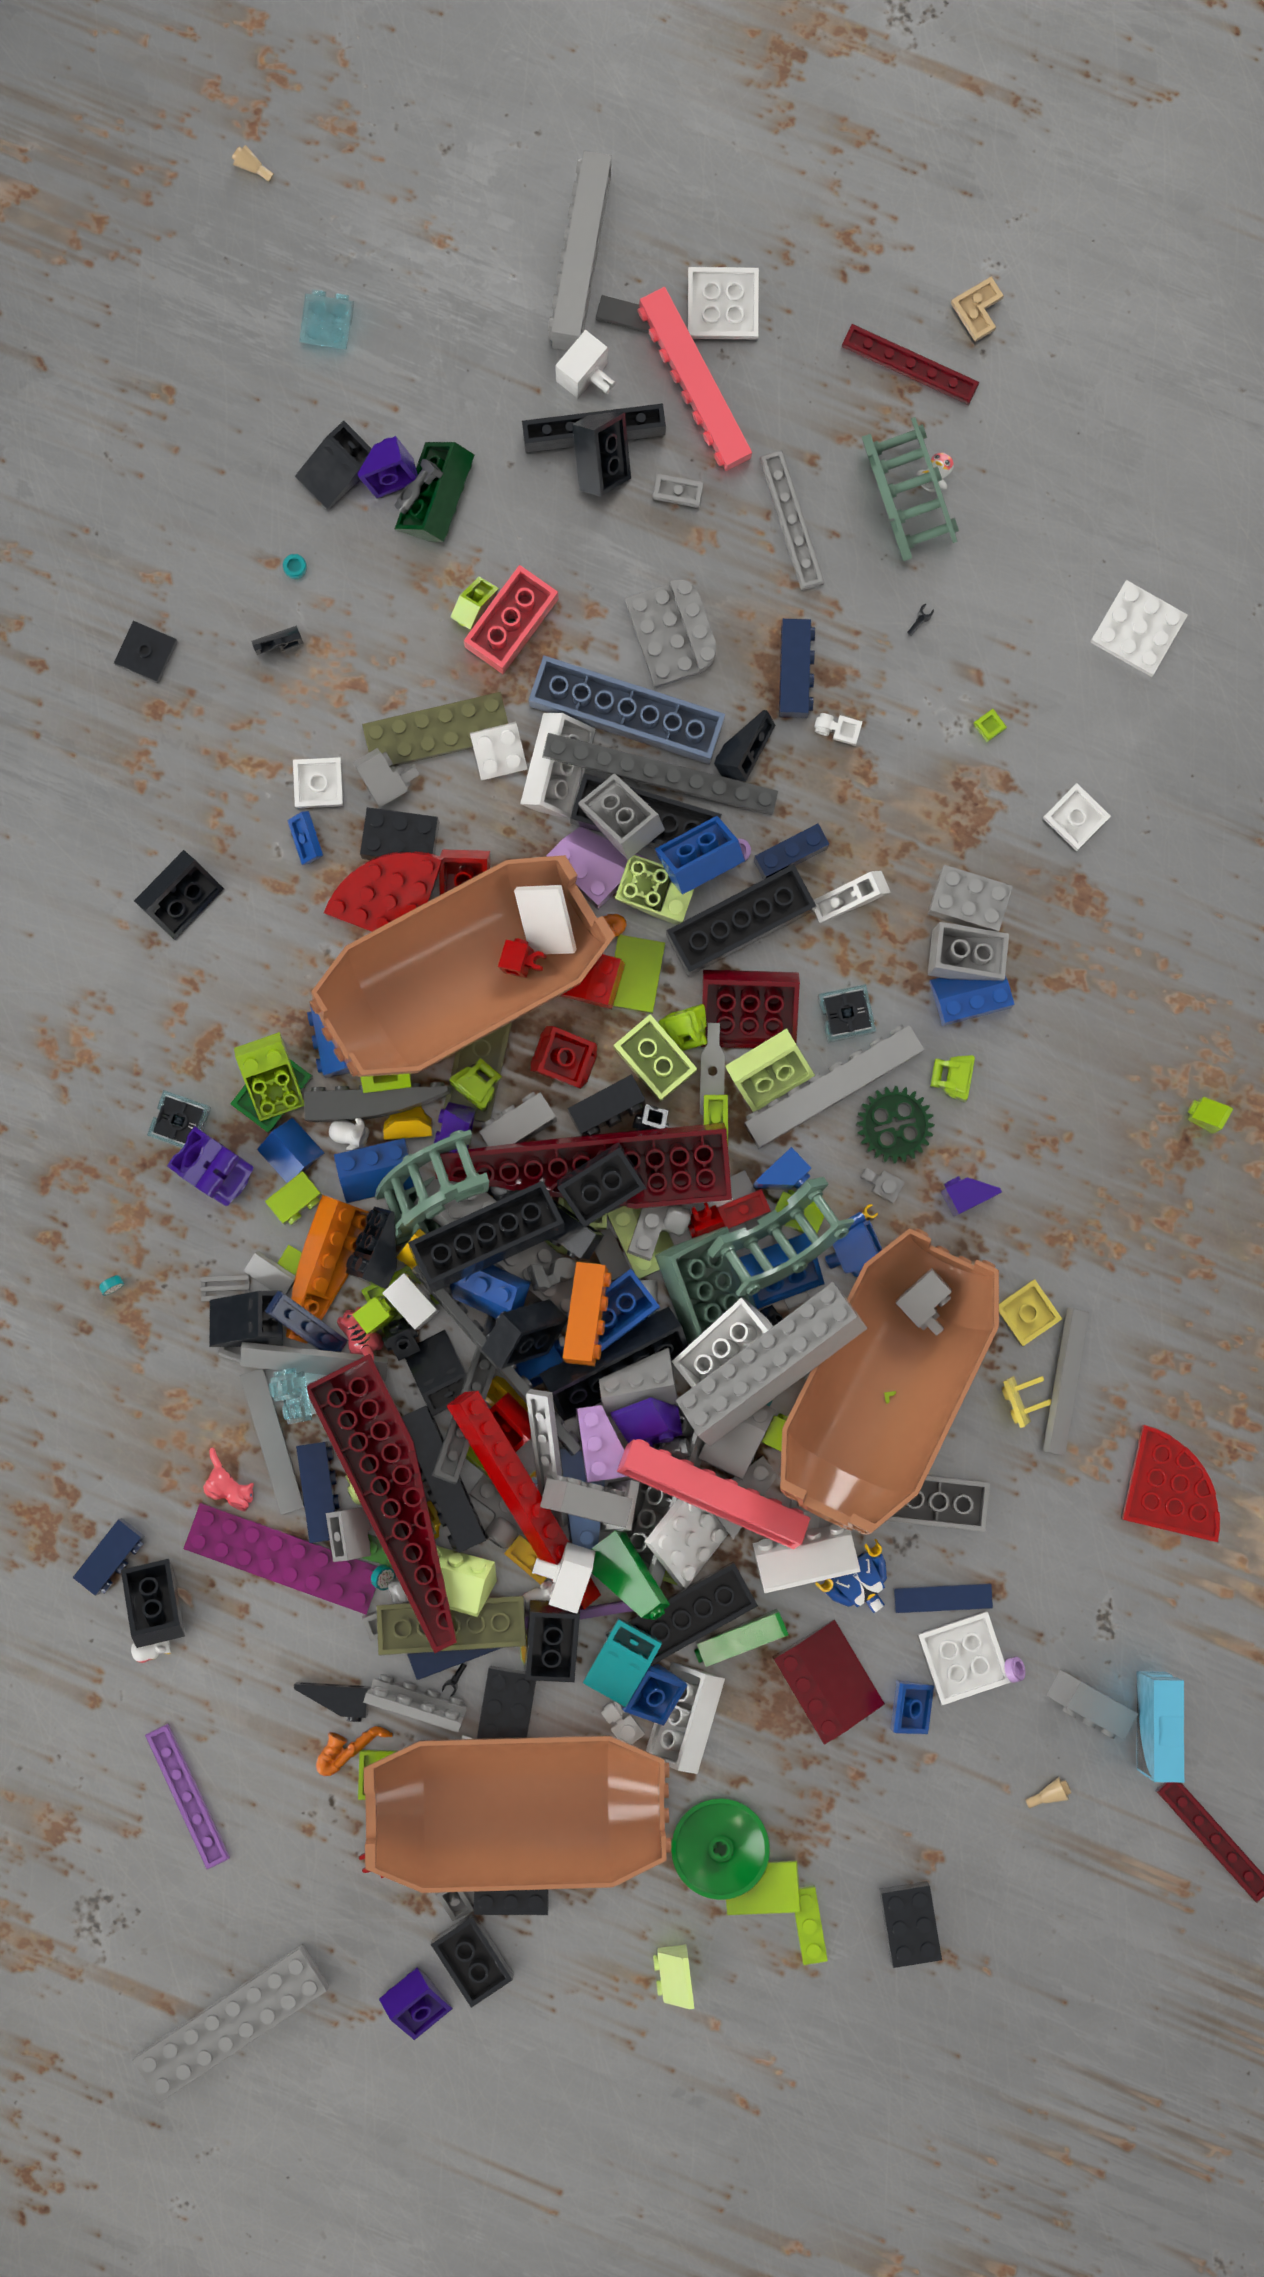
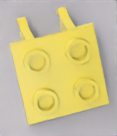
[1002,1376,1052,1428]

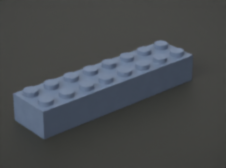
[529,656,725,765]

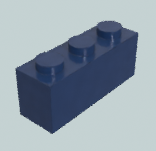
[754,823,829,880]
[72,1518,145,1596]

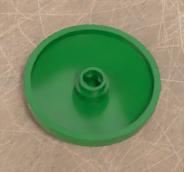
[671,1799,770,1900]

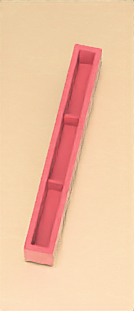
[637,287,752,471]
[617,1439,810,1549]

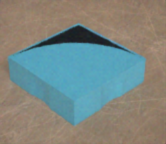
[1137,1671,1184,1783]

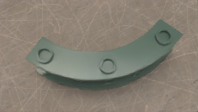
[862,417,959,561]
[375,1130,489,1246]
[708,1177,855,1296]

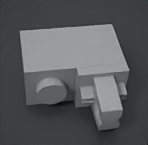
[353,748,420,807]
[896,1268,952,1336]
[326,1507,371,1562]

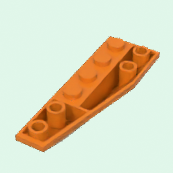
[286,1195,369,1344]

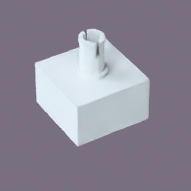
[555,330,616,399]
[383,1273,440,1330]
[532,1542,595,1614]

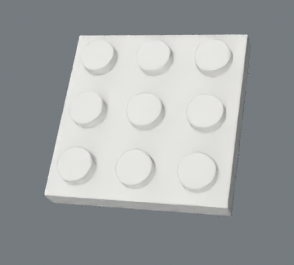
[688,267,759,339]
[1090,580,1188,677]
[644,1499,729,1589]
[918,1611,1011,1705]

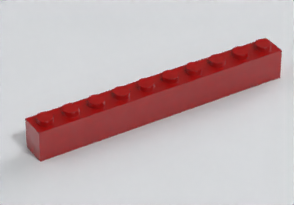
[446,1390,601,1610]

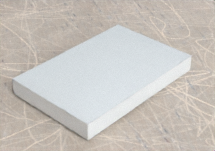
[514,885,577,954]

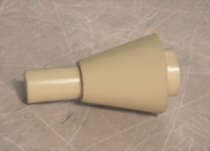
[232,145,274,182]
[1025,1777,1071,1809]

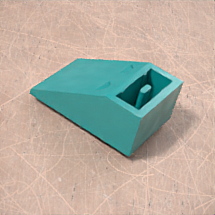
[583,1617,662,1707]

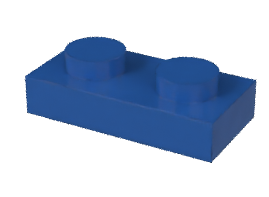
[287,811,323,865]

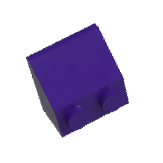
[358,436,418,499]
[434,1102,477,1152]
[940,1176,1002,1217]
[611,1398,683,1448]
[379,1967,453,2040]

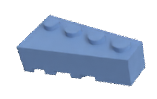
[559,1448,605,1549]

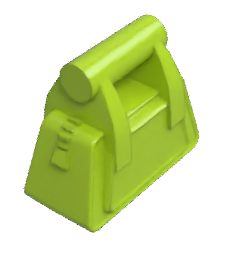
[658,1004,707,1051]
[930,1055,975,1102]
[450,1058,502,1111]

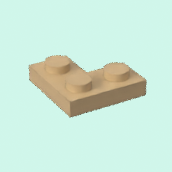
[951,276,1004,342]

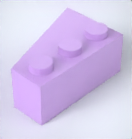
[576,1405,627,1482]

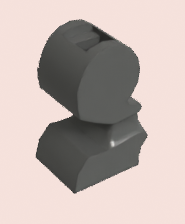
[527,1257,576,1292]

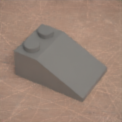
[578,773,665,860]
[928,922,1009,981]
[698,1405,776,1480]

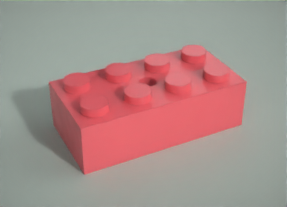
[464,565,559,675]

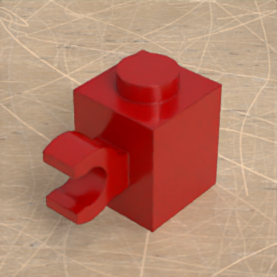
[498,938,547,978]
[688,1202,725,1239]

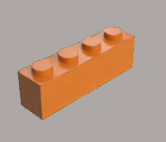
[563,1262,612,1366]

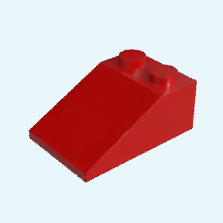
[439,849,490,895]
[560,954,625,1010]

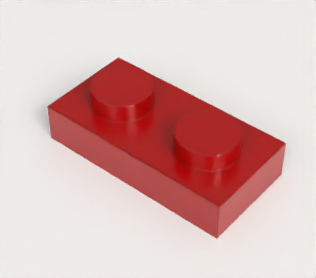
[717,1189,771,1229]

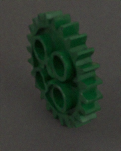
[856,1086,935,1164]

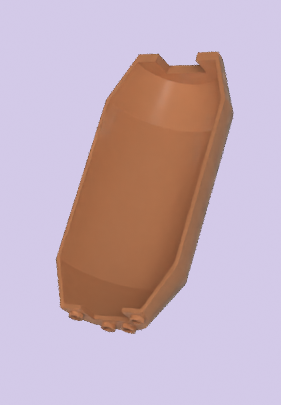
[309,855,615,1077]
[780,1228,999,1535]
[364,1735,671,1893]

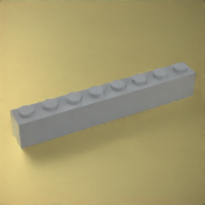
[744,1025,925,1149]

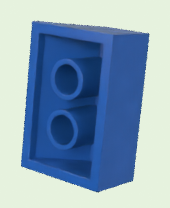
[655,816,745,895]
[929,976,1015,1026]
[307,1005,350,1078]
[334,1138,414,1203]
[753,1147,811,1190]
[739,1233,825,1309]
[450,1265,531,1319]
[598,1269,660,1352]

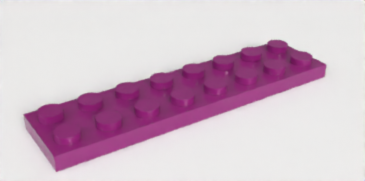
[183,1503,378,1615]

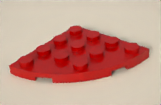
[324,852,444,932]
[1122,1425,1220,1543]

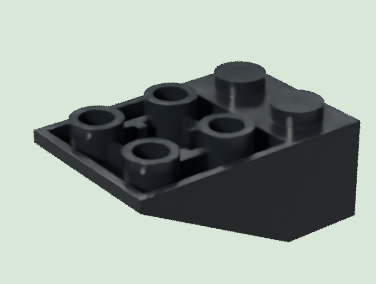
[295,421,372,510]
[345,1206,397,1289]
[209,1291,283,1347]
[405,1329,467,1416]

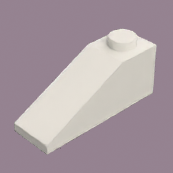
[814,871,891,923]

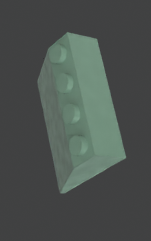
[655,1227,756,1344]

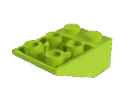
[234,1032,304,1121]

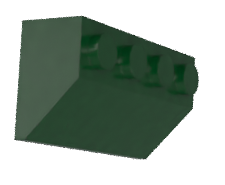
[394,442,475,542]

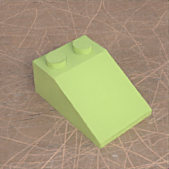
[653,1944,694,2009]

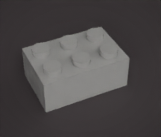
[927,865,1013,932]
[479,1092,557,1147]
[540,1475,633,1528]

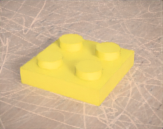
[999,1279,1062,1347]

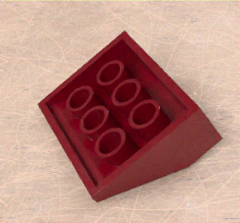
[701,969,800,1048]
[772,1619,885,1745]

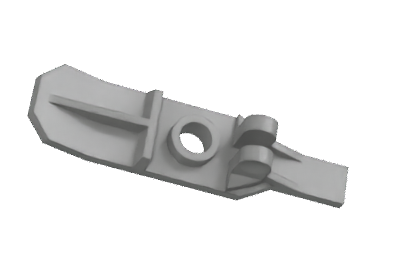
[700,1023,725,1116]

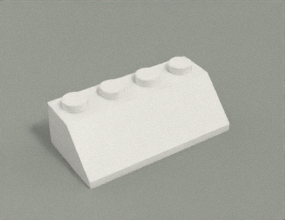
[520,713,596,819]
[672,1297,773,1387]
[752,1524,861,1593]
[646,1662,725,1774]

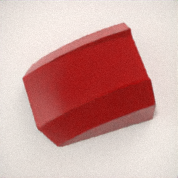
[531,1026,597,1089]

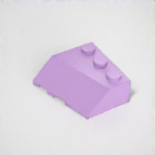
[546,827,648,910]

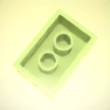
[613,1014,697,1103]

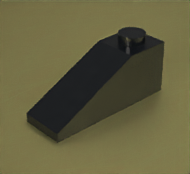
[714,710,776,782]
[294,1682,370,1722]

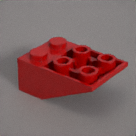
[490,1392,531,1452]

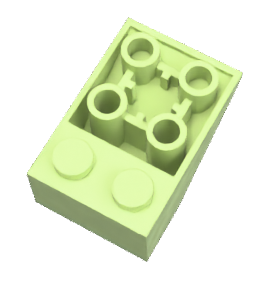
[615,855,694,925]

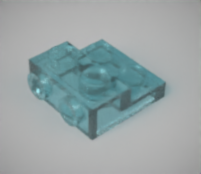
[299,289,354,349]
[269,1368,312,1425]

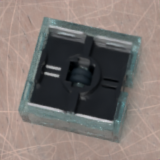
[818,984,876,1043]
[147,1090,211,1148]

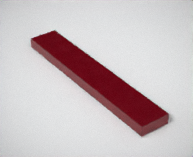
[842,324,980,405]
[1156,1782,1264,1903]

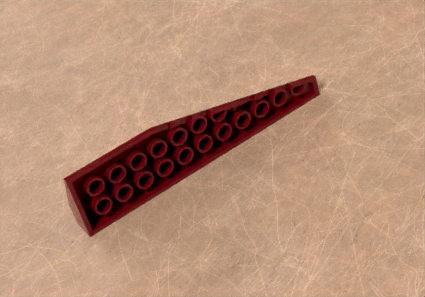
[435,1123,732,1209]
[304,1354,457,1654]

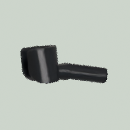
[907,604,934,636]
[442,1663,467,1696]

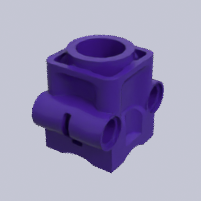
[167,1126,253,1206]

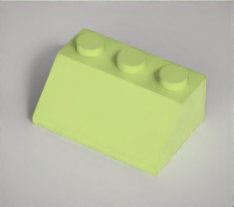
[725,1029,815,1112]
[607,1206,674,1280]
[436,1546,497,1617]

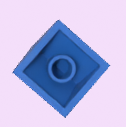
[257,1117,325,1183]
[623,1663,688,1726]
[890,1680,934,1734]

